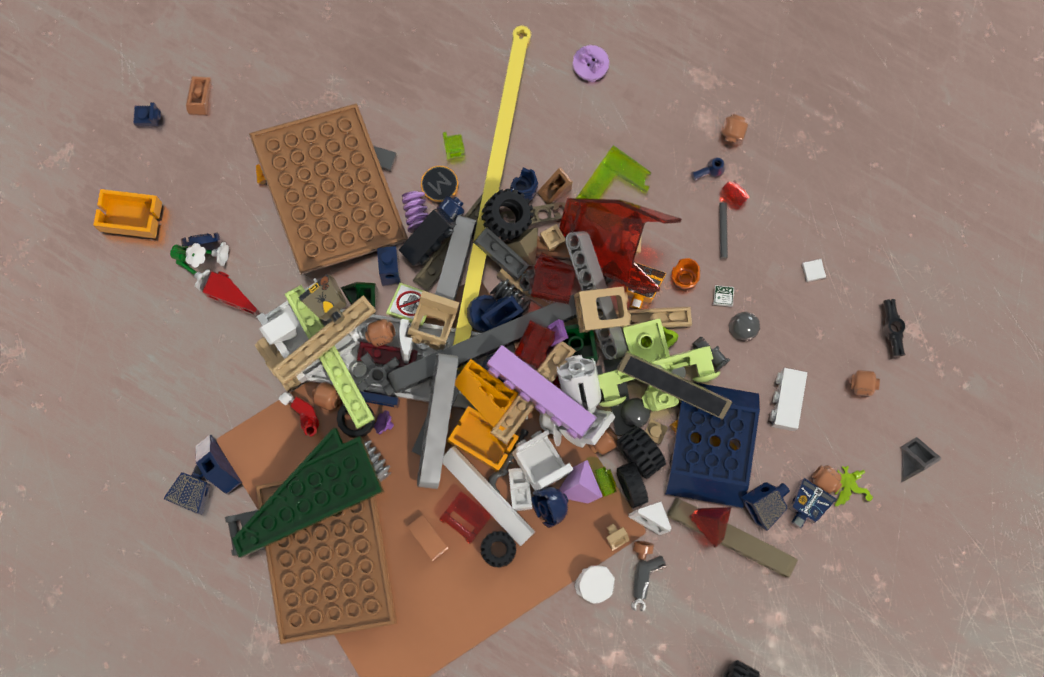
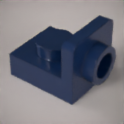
[133,102,161,126]

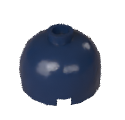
[531,487,569,528]

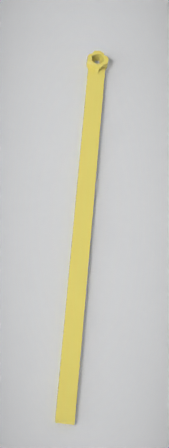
[453,26,531,371]

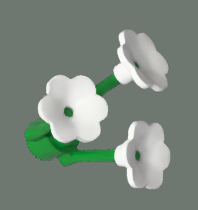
[170,242,229,291]

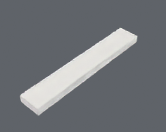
[443,446,535,546]

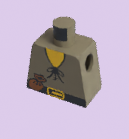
[298,274,347,324]

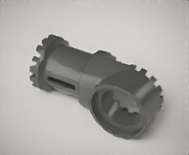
[692,337,730,371]

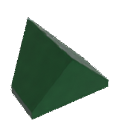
[340,282,378,315]

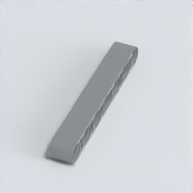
[565,231,628,360]
[417,353,458,489]

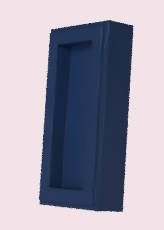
[360,391,400,408]

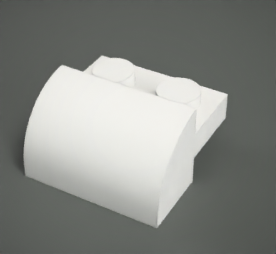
[559,402,615,448]

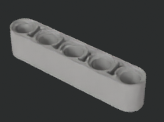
[435,215,477,301]

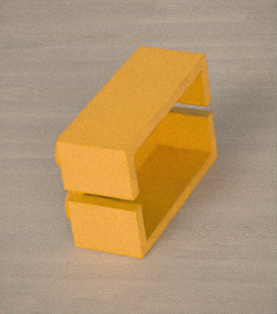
[93,189,162,239]
[447,406,519,471]

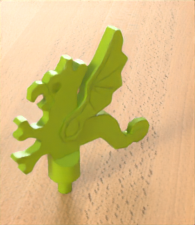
[834,466,873,507]

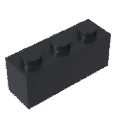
[399,208,457,266]

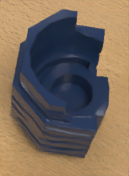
[510,167,539,200]

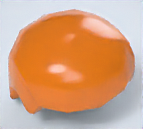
[672,258,700,289]

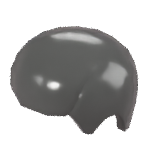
[729,312,760,341]
[621,398,650,427]

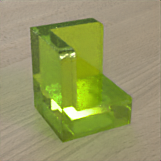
[442,132,465,159]

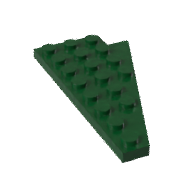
[232,428,384,558]

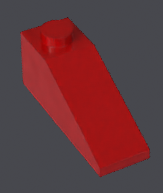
[203,271,260,316]

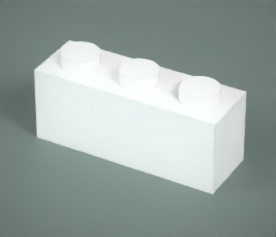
[770,368,807,431]

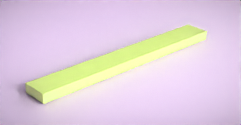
[285,285,375,429]

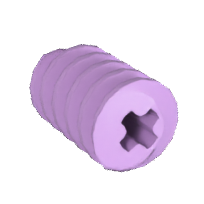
[402,191,429,233]

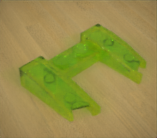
[569,145,651,231]

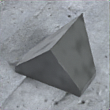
[901,437,941,483]

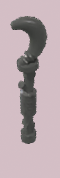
[488,428,529,494]

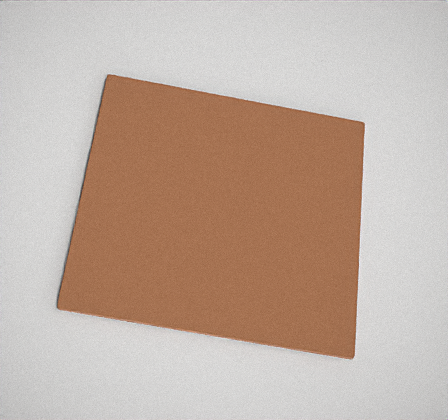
[217,281,646,677]

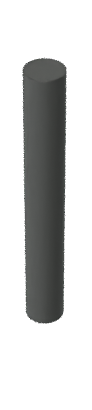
[719,203,728,259]

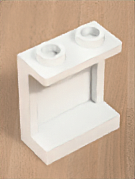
[512,430,574,491]

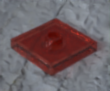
[531,260,575,304]

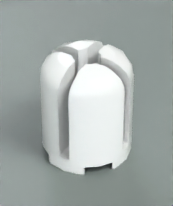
[557,355,602,410]

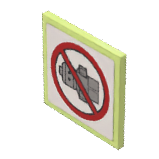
[386,283,427,326]

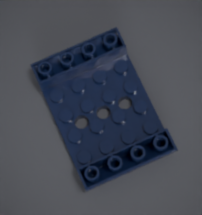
[665,382,760,508]

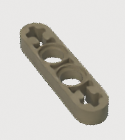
[500,202,570,227]

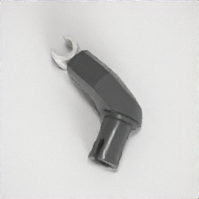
[631,556,666,611]

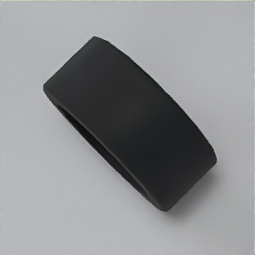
[337,403,375,438]

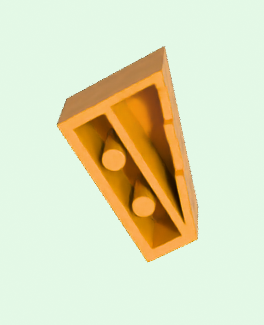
[455,359,518,428]

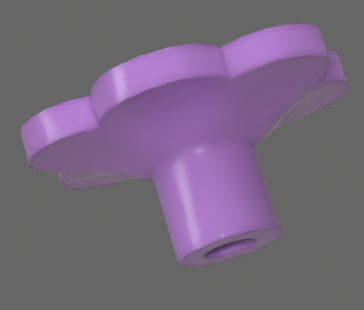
[374,410,394,434]

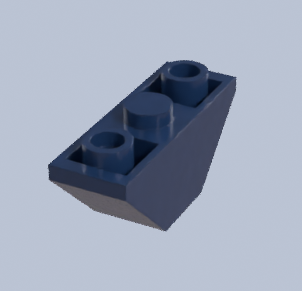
[196,435,242,494]

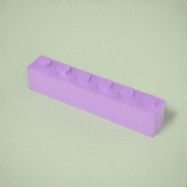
[487,345,596,439]

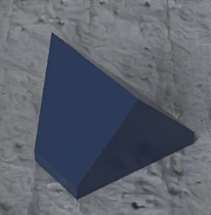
[481,295,524,330]

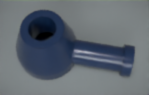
[691,158,725,181]

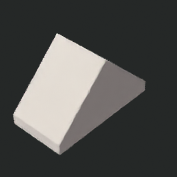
[259,312,297,345]
[628,502,671,535]

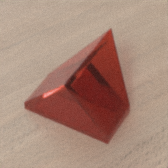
[689,507,731,548]

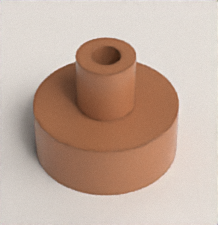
[633,541,654,560]

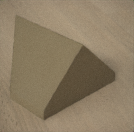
[504,228,538,267]

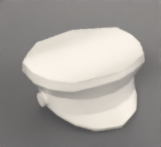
[575,566,615,604]

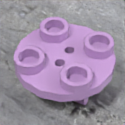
[573,45,609,82]

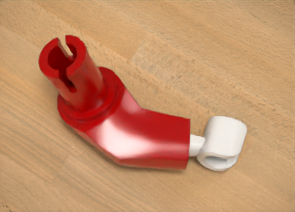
[279,392,319,437]

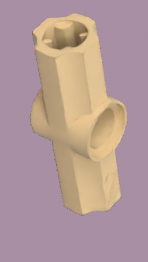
[255,337,301,392]

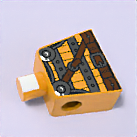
[626,261,666,309]

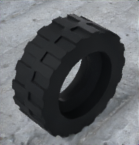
[616,462,649,508]

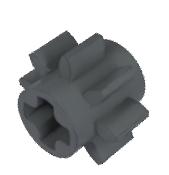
[520,270,543,294]

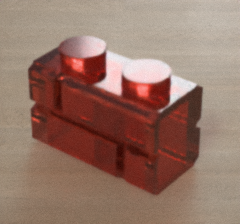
[514,320,555,368]

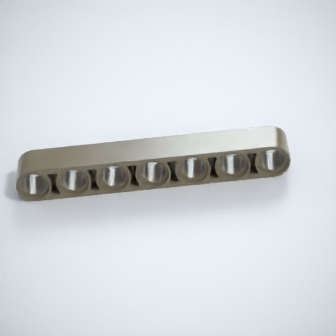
[667,498,798,578]

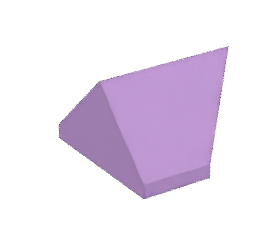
[559,460,603,504]

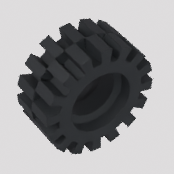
[481,531,516,568]

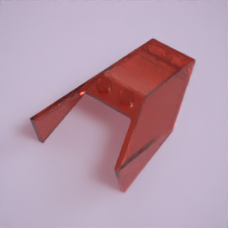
[559,198,682,294]

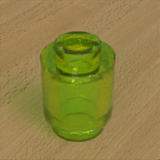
[594,467,617,497]

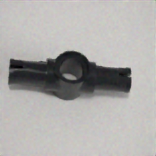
[883,299,906,357]

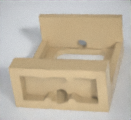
[574,286,631,333]
[407,291,459,350]

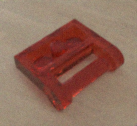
[439,492,492,544]

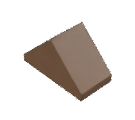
[537,167,572,204]

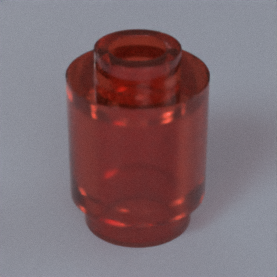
[722,180,750,208]

